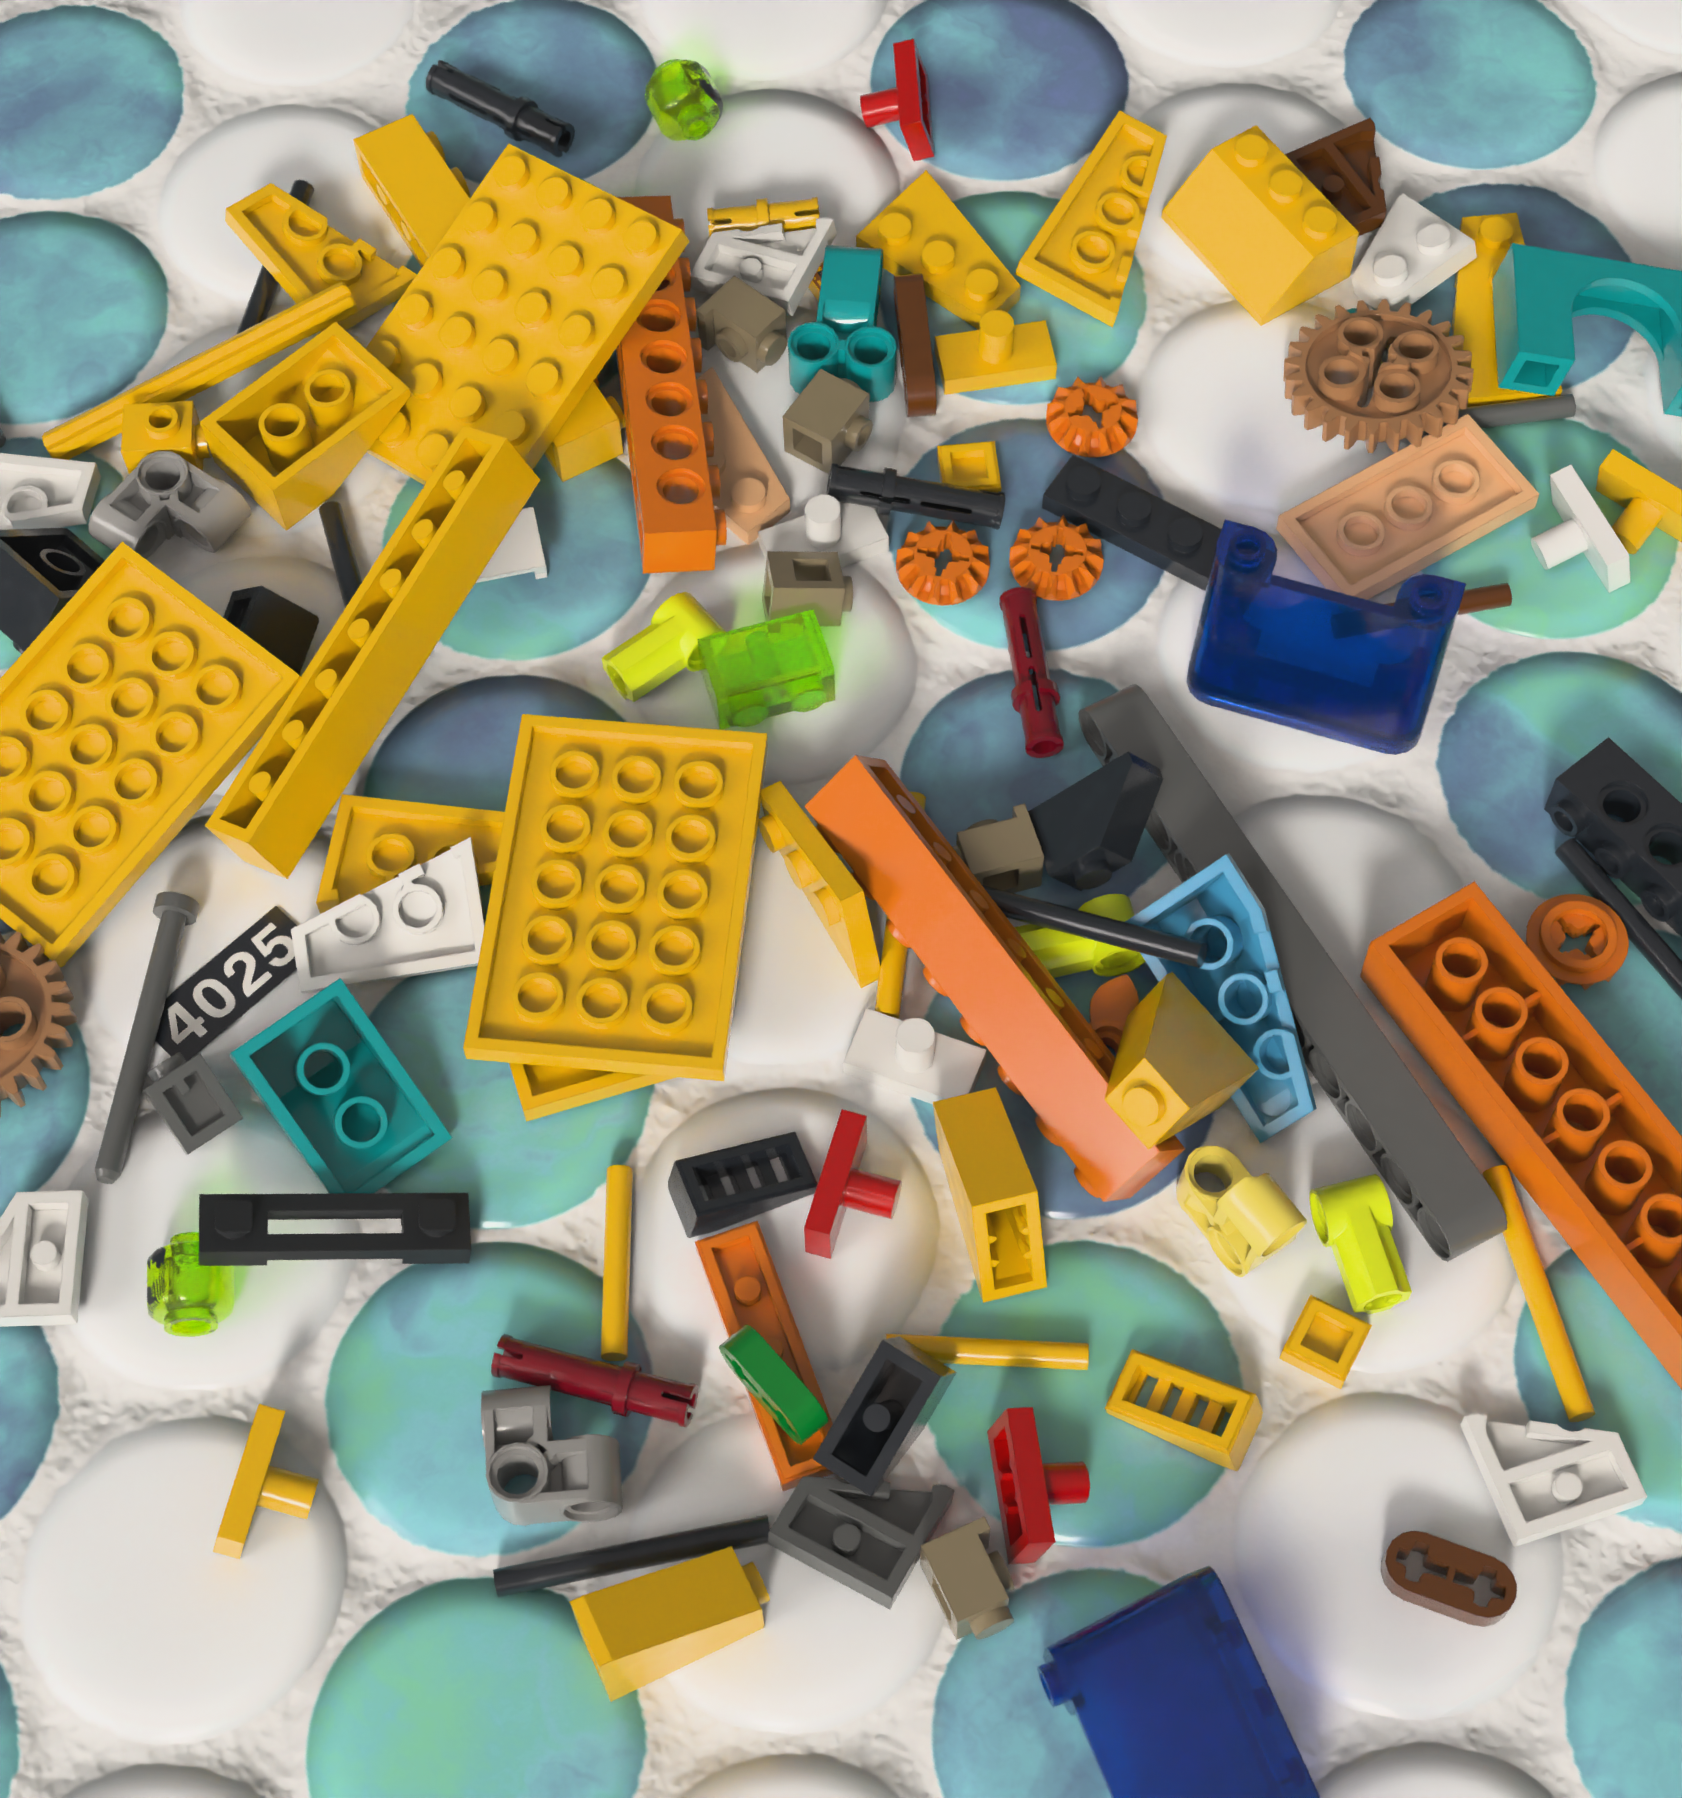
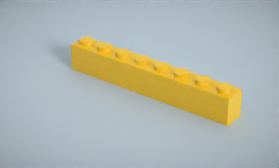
[353,114,625,482]
[205,426,540,879]

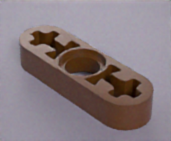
[893,273,936,417]

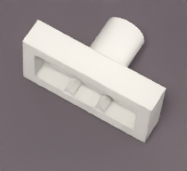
[1531,464,1630,593]
[758,494,889,568]
[843,1008,987,1104]

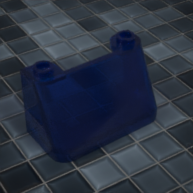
[1186,519,1466,755]
[1037,1566,1320,1798]

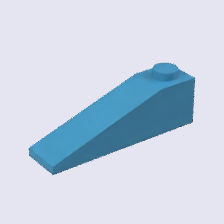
[1125,854,1317,1144]

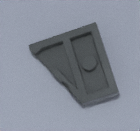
[767,1476,955,1610]

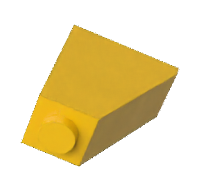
[1104,972,1259,1150]
[933,1087,1047,1303]
[570,1546,770,1702]

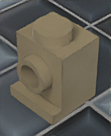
[696,276,787,373]
[762,551,853,636]
[952,803,1044,893]
[920,1516,1014,1640]

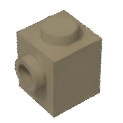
[783,369,873,474]

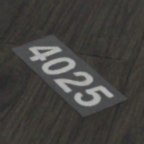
[155,906,297,1061]

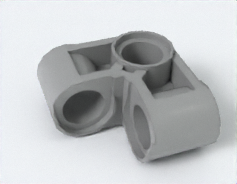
[88,451,251,559]
[481,1385,623,1526]

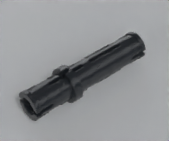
[425,60,575,157]
[826,463,1005,530]

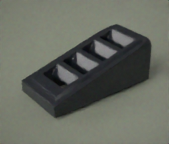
[668,1132,818,1238]

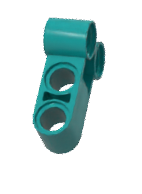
[788,245,897,402]

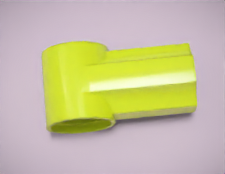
[602,592,729,702]
[1014,893,1145,978]
[1309,1174,1412,1314]

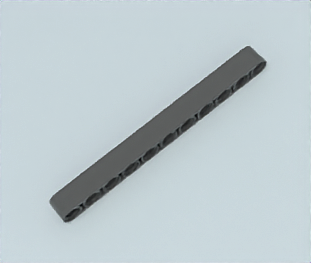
[1078,684,1507,1262]

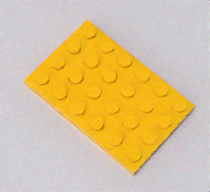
[365,143,690,485]
[0,542,301,968]
[463,714,768,1081]

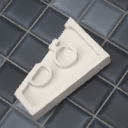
[0,453,101,530]
[291,837,485,994]

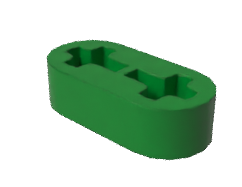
[719,1324,829,1445]

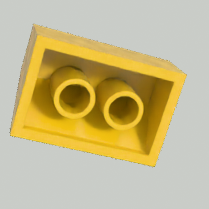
[1161,125,1359,326]

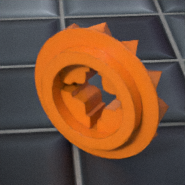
[1046,376,1138,458]
[1009,515,1104,601]
[896,520,990,606]
[1525,894,1629,990]

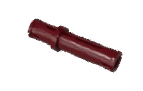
[999,587,1064,758]
[491,1334,698,1428]

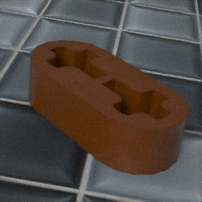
[1380,1530,1517,1627]

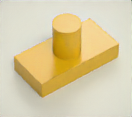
[934,310,1057,395]
[1596,449,1682,554]
[213,1404,319,1559]

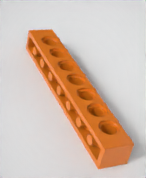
[616,196,727,574]

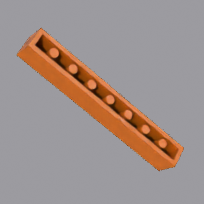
[805,755,1185,1202]

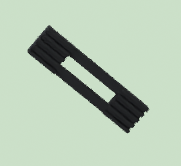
[198,1193,471,1266]

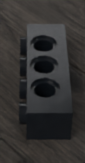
[1544,737,1682,937]

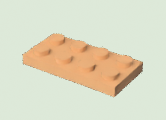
[1276,414,1539,611]

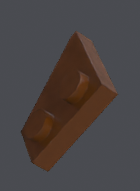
[1285,118,1387,237]

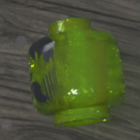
[644,59,724,141]
[147,1232,235,1337]

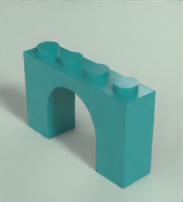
[1492,243,1682,417]

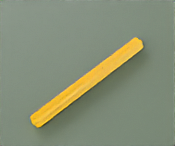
[42,282,357,460]

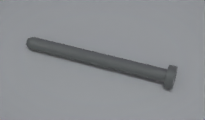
[94,892,200,1184]

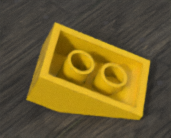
[200,322,411,531]

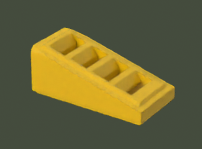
[1105,1349,1263,1472]

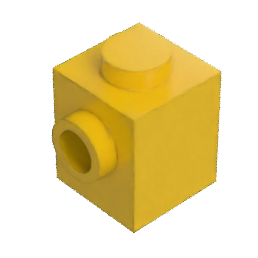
[121,401,212,474]

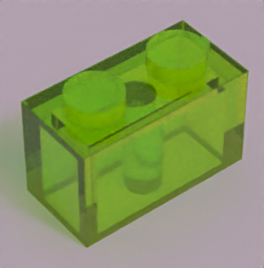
[697,609,835,730]

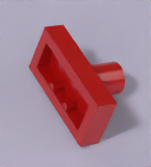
[860,39,934,162]
[804,1109,902,1259]
[987,1407,1090,1565]

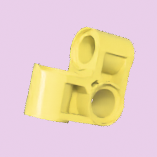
[1176,1146,1307,1278]

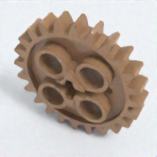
[1283,299,1474,453]
[0,932,77,1117]

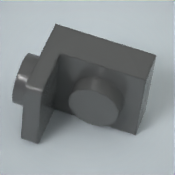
[142,1052,243,1155]

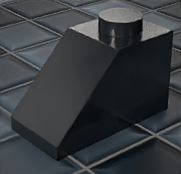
[1028,751,1163,891]
[813,1336,957,1497]

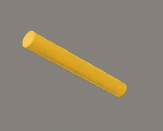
[601,1165,633,1361]
[886,1334,1089,1370]

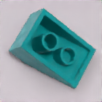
[229,978,453,1193]

